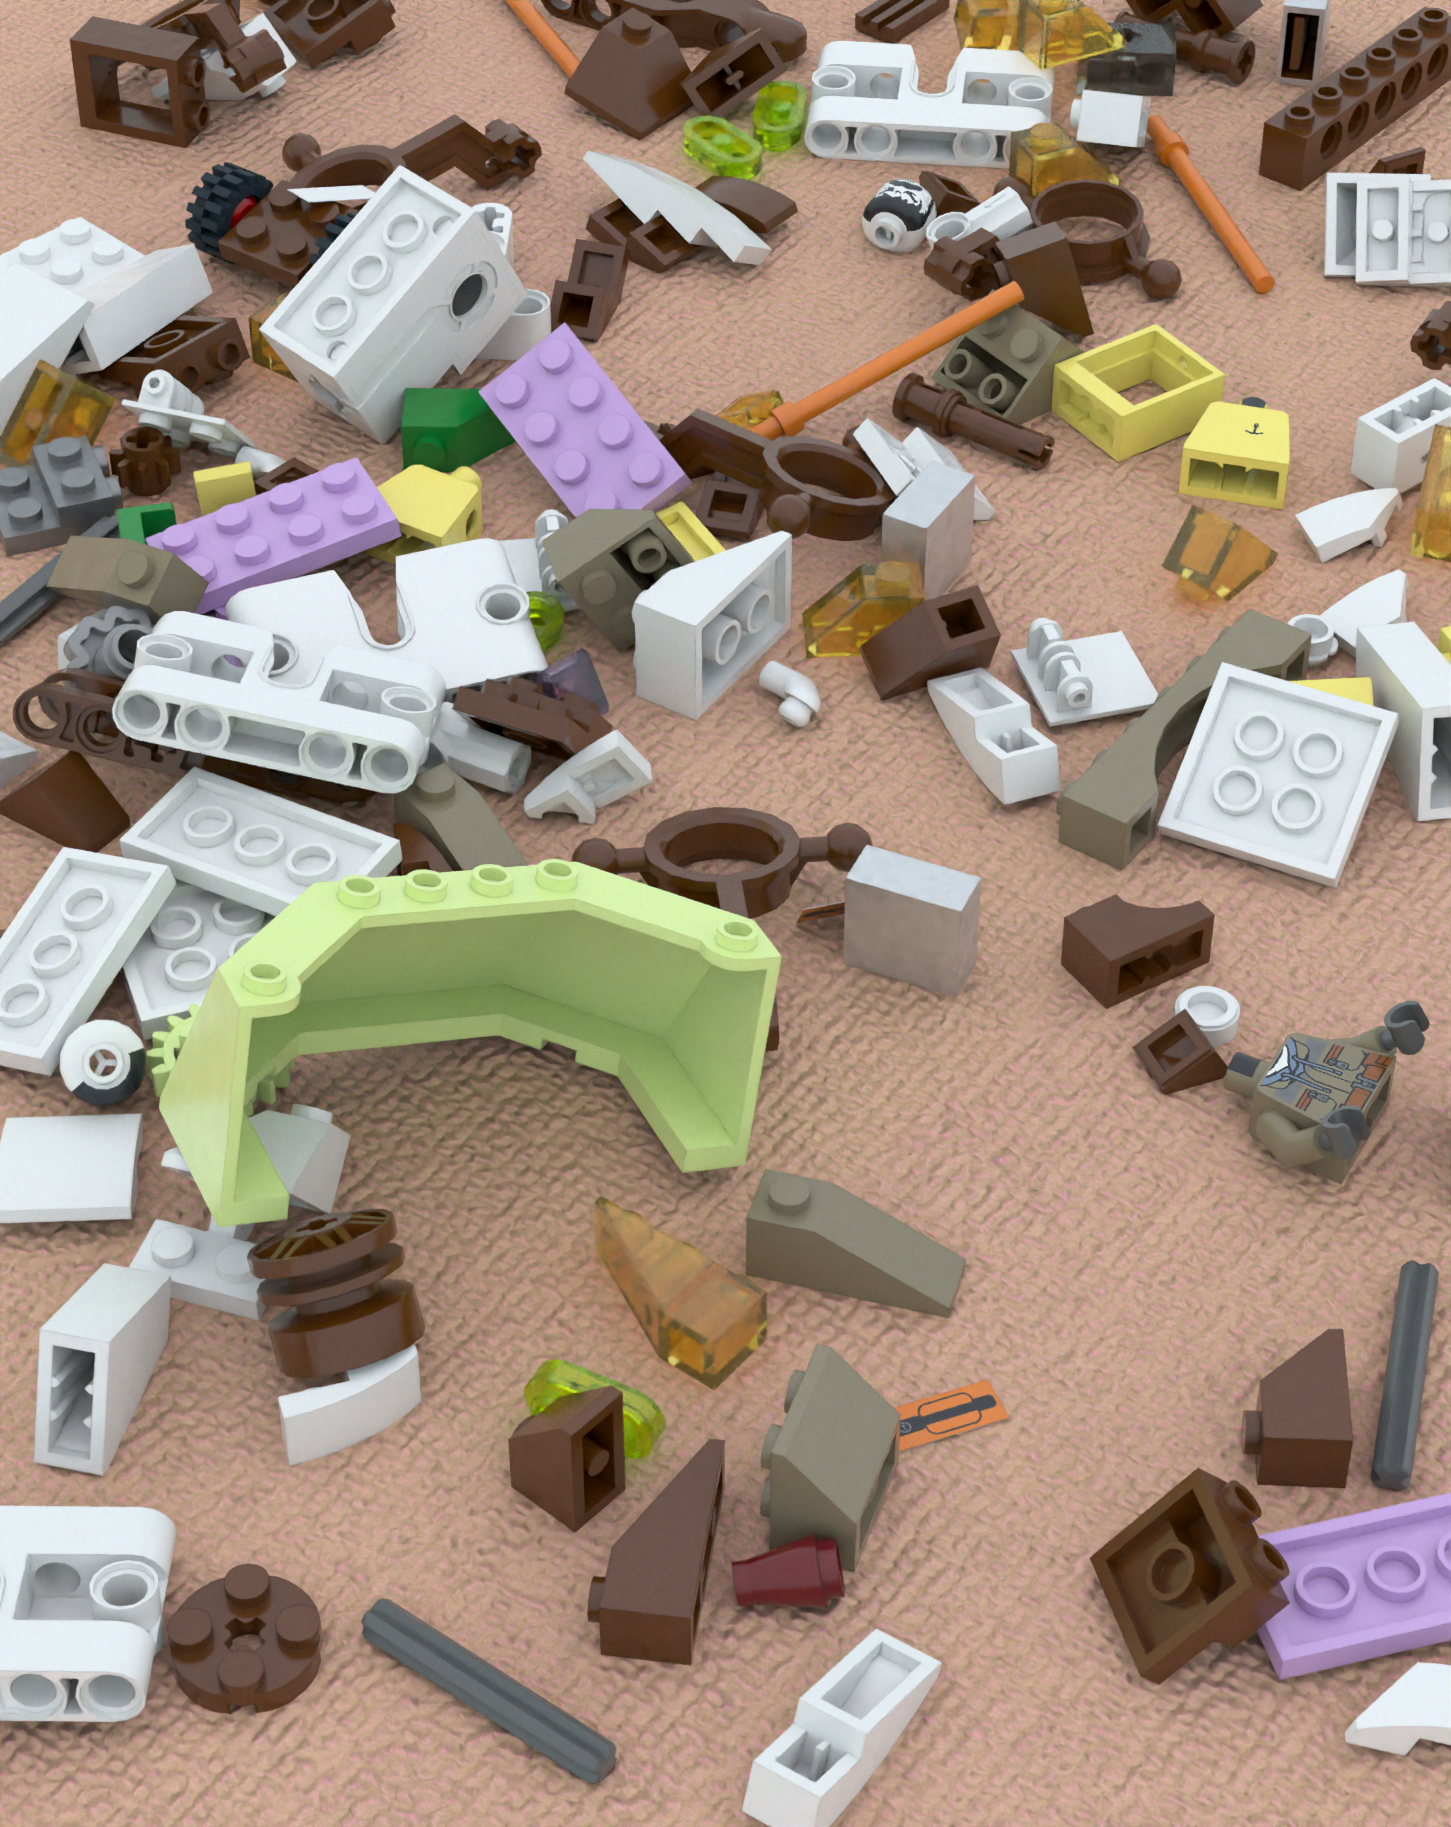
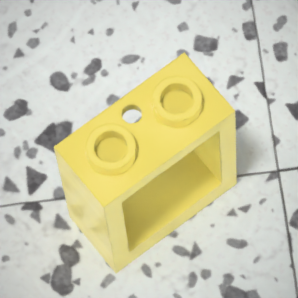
[1051,324,1225,462]

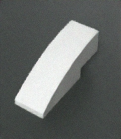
[927,667,1061,805]
[742,1629,942,1827]

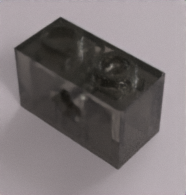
[1075,22,1176,96]

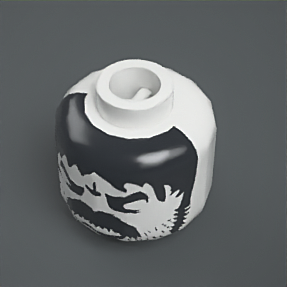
[862,179,937,253]
[60,1020,147,1106]

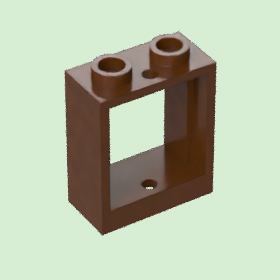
[70,16,210,148]

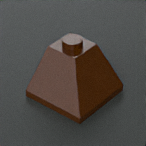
[564,8,693,141]

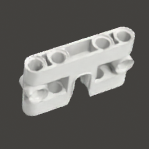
[804,41,1055,170]
[225,538,554,703]
[112,611,446,794]
[0,1506,177,1722]

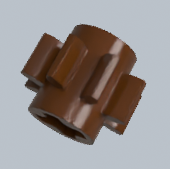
[109,427,181,496]

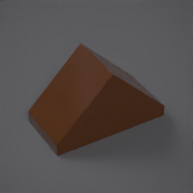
[680,28,788,126]
[0,751,130,853]

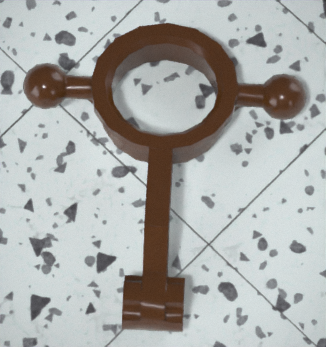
[115,0,287,93]
[282,114,542,211]
[923,175,1182,302]
[644,408,895,541]
[571,807,873,1051]

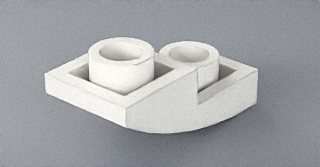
[278,1344,422,1466]

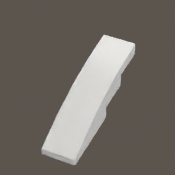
[582,151,772,265]

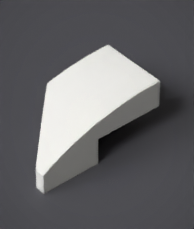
[1295,488,1403,563]
[1320,570,1409,659]
[524,729,652,824]
[1344,1662,1451,1756]

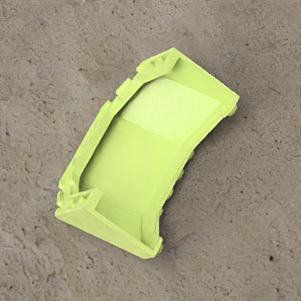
[159,859,782,1227]

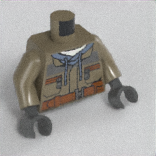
[1224,1001,1430,1184]

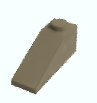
[45,536,209,625]
[394,762,528,871]
[746,1169,966,1318]

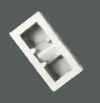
[1070,90,1151,148]
[1350,378,1451,493]

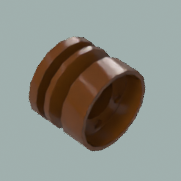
[247,1209,426,1378]

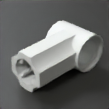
[926,187,1033,250]
[416,702,531,795]

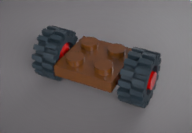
[185,162,360,288]

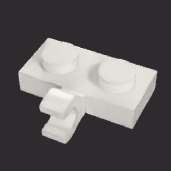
[128,1215,267,1320]

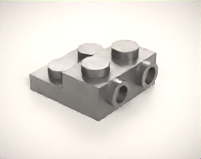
[0,435,123,557]

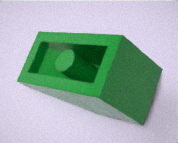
[401,388,516,472]

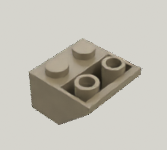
[931,289,1085,424]
[542,509,695,653]
[760,1344,901,1572]

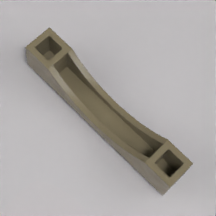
[1056,609,1312,871]

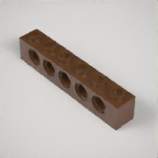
[1259,7,1451,191]

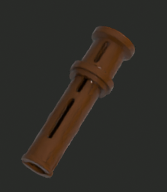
[1112,11,1256,83]
[892,372,1055,470]

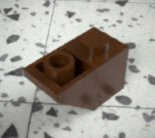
[859,585,1001,701]

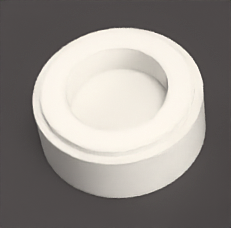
[1174,986,1240,1047]

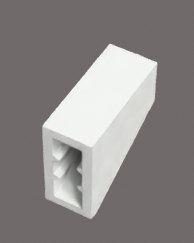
[34,1263,171,1476]

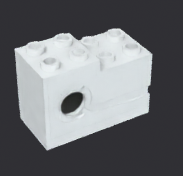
[259,165,529,445]

